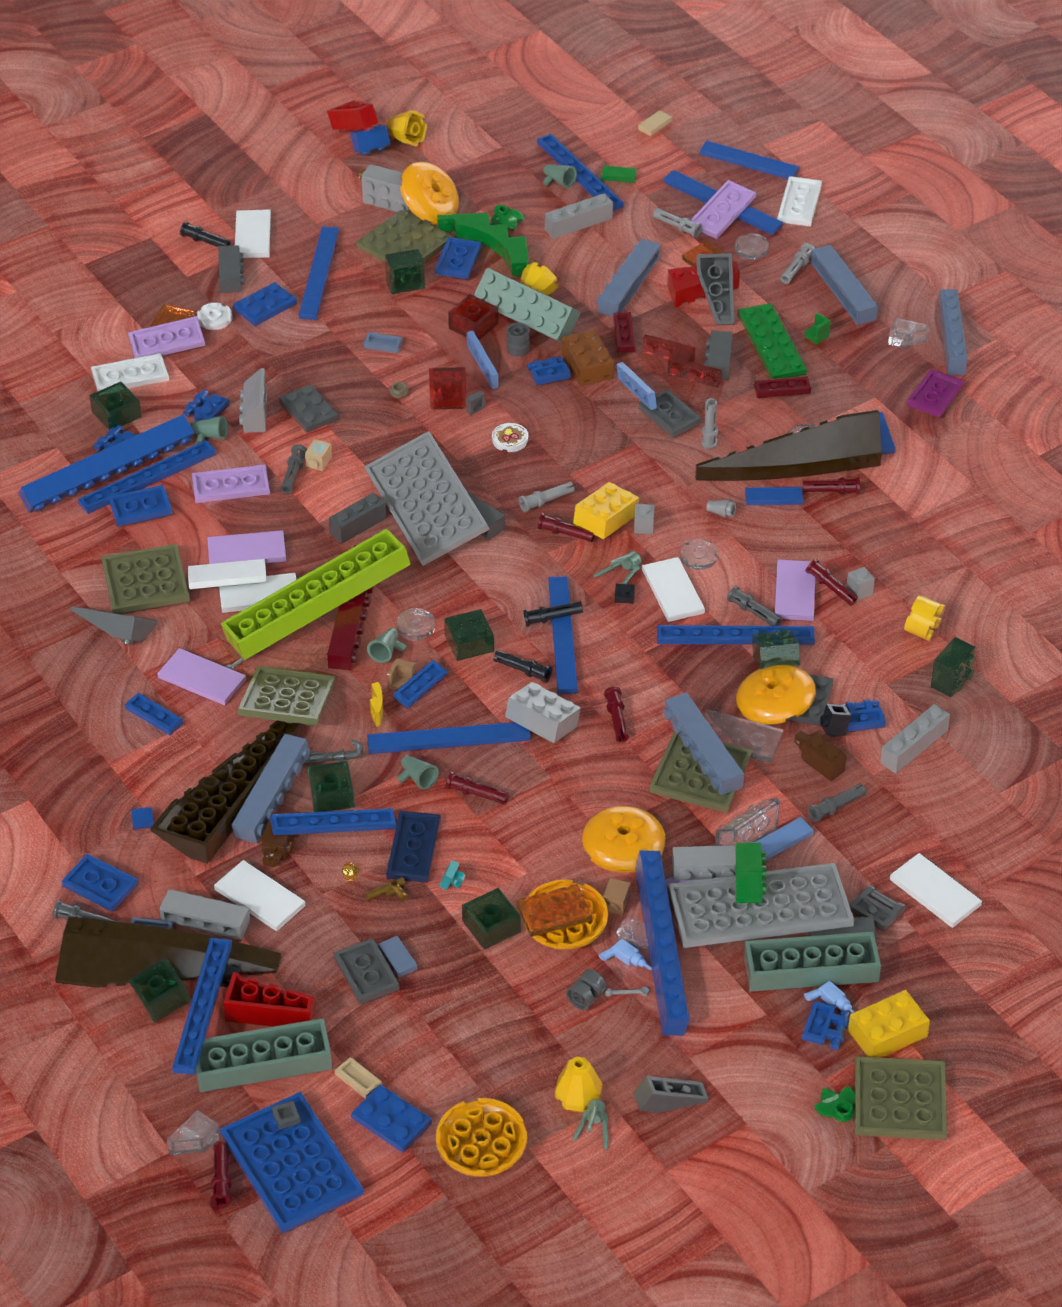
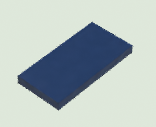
[386,811,441,883]

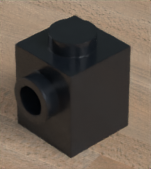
[820,704,851,737]

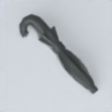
[304,740,363,764]

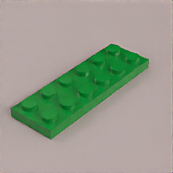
[738,303,807,379]

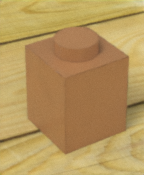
[603,878,630,915]

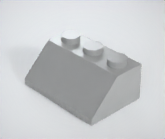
[239,368,267,433]

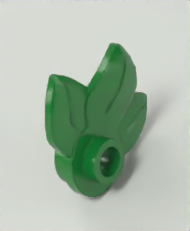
[491,204,524,231]
[814,1086,855,1122]

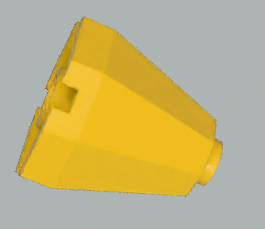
[385,110,427,147]
[520,262,558,296]
[555,1056,602,1112]

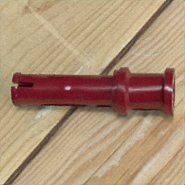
[803,477,860,494]
[537,513,595,542]
[805,559,858,606]
[604,687,629,742]
[446,771,509,805]
[211,1141,232,1208]

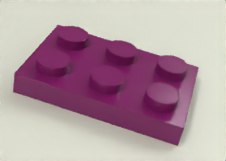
[907,369,964,418]

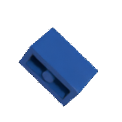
[350,124,390,155]

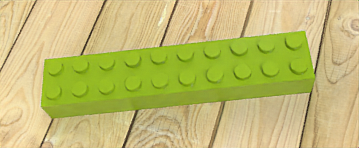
[221,528,411,660]

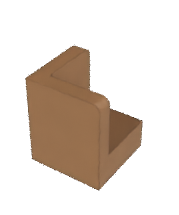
[387,658,415,690]

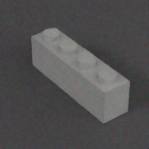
[545,193,613,239]
[880,704,950,773]
[672,846,736,880]
[159,889,250,940]

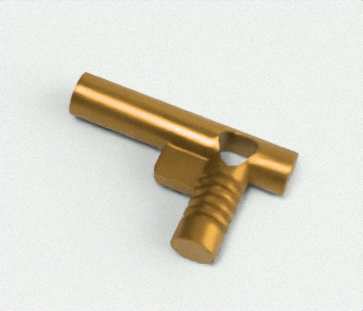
[364,877,408,902]

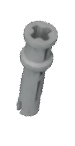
[653,208,702,238]
[780,243,815,284]
[701,398,718,449]
[519,482,575,512]

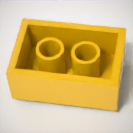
[573,482,639,539]
[848,990,930,1058]

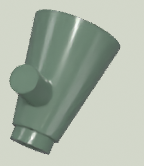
[542,165,577,188]
[190,416,228,444]
[367,628,407,663]
[397,755,439,790]

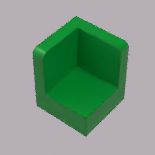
[804,313,831,344]

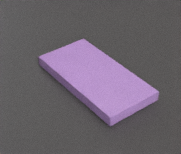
[690,180,756,239]
[128,316,206,358]
[191,465,270,503]
[207,530,286,564]
[775,560,815,621]
[157,648,246,705]

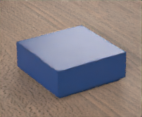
[131,807,154,830]

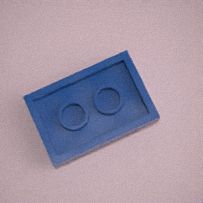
[435,237,482,279]
[233,282,297,326]
[108,485,172,527]
[61,854,138,912]
[351,1084,432,1153]

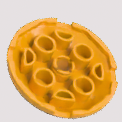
[400,162,459,225]
[736,664,816,724]
[582,806,666,873]
[522,880,608,950]
[436,1098,527,1177]

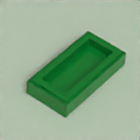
[601,165,637,183]

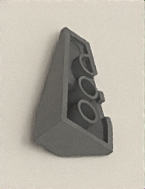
[696,253,734,325]
[71,606,157,645]

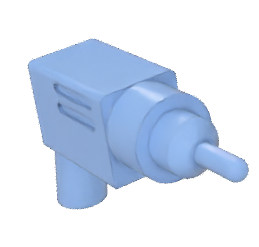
[599,939,652,970]
[804,981,854,1013]

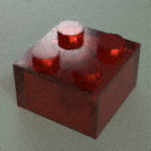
[448,294,498,340]
[429,367,466,410]

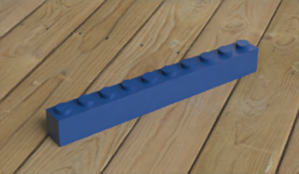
[18,414,194,513]
[635,850,689,1036]

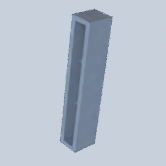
[597,239,661,317]
[811,245,878,325]
[938,289,967,375]
[663,692,744,796]
[232,734,311,844]

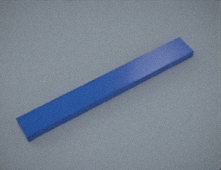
[537,134,624,211]
[663,170,783,235]
[299,226,339,320]
[78,440,216,514]
[548,576,578,694]
[657,625,815,645]
[367,722,530,754]
[172,938,232,1075]

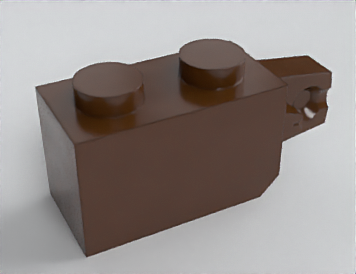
[794,731,847,781]
[261,811,299,867]

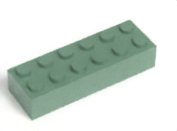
[472,268,581,342]
[744,932,881,991]
[196,1018,332,1092]

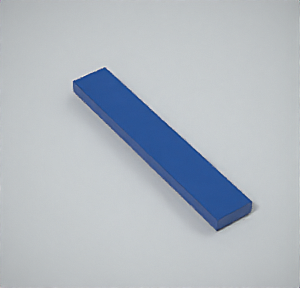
[700,141,799,179]
[270,808,396,836]

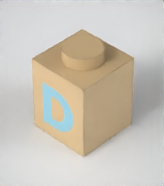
[305,439,332,471]

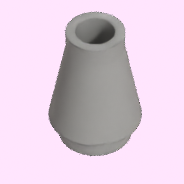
[707,500,736,518]

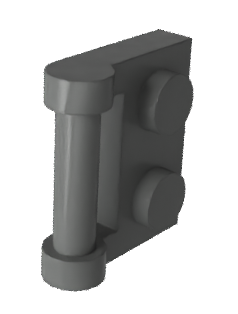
[849,885,906,932]

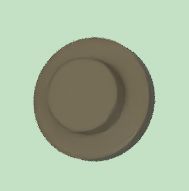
[390,382,408,398]

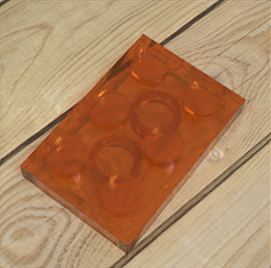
[517,884,592,937]

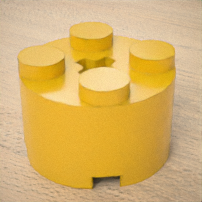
[904,595,945,641]

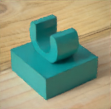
[439,860,466,890]

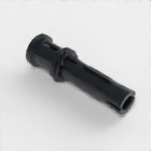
[180,221,231,247]
[523,601,583,627]
[493,649,552,683]

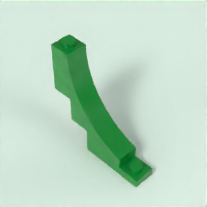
[437,212,529,277]

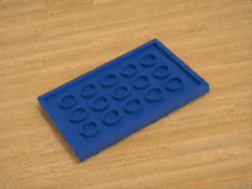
[220,1091,364,1234]

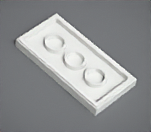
[777,176,822,227]
[235,210,271,258]
[91,353,169,394]
[642,557,705,622]
[188,559,267,589]
[219,573,296,613]
[890,853,982,928]
[214,860,306,931]

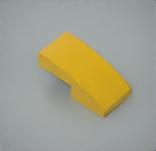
[370,682,383,727]

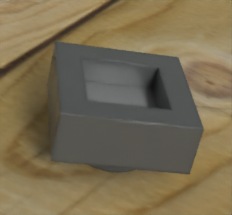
[466,390,485,415]
[271,1101,300,1130]

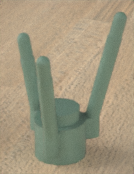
[594,551,641,584]
[573,1100,609,1150]

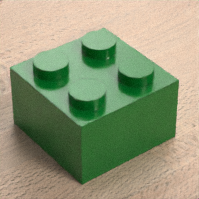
[735,843,766,903]

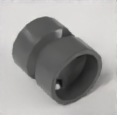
[507,323,530,357]
[566,969,607,1010]

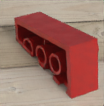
[327,100,378,132]
[667,261,740,308]
[223,972,315,1027]

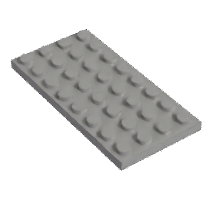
[364,431,489,566]
[668,863,854,948]

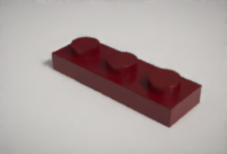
[613,312,635,353]
[754,376,811,398]

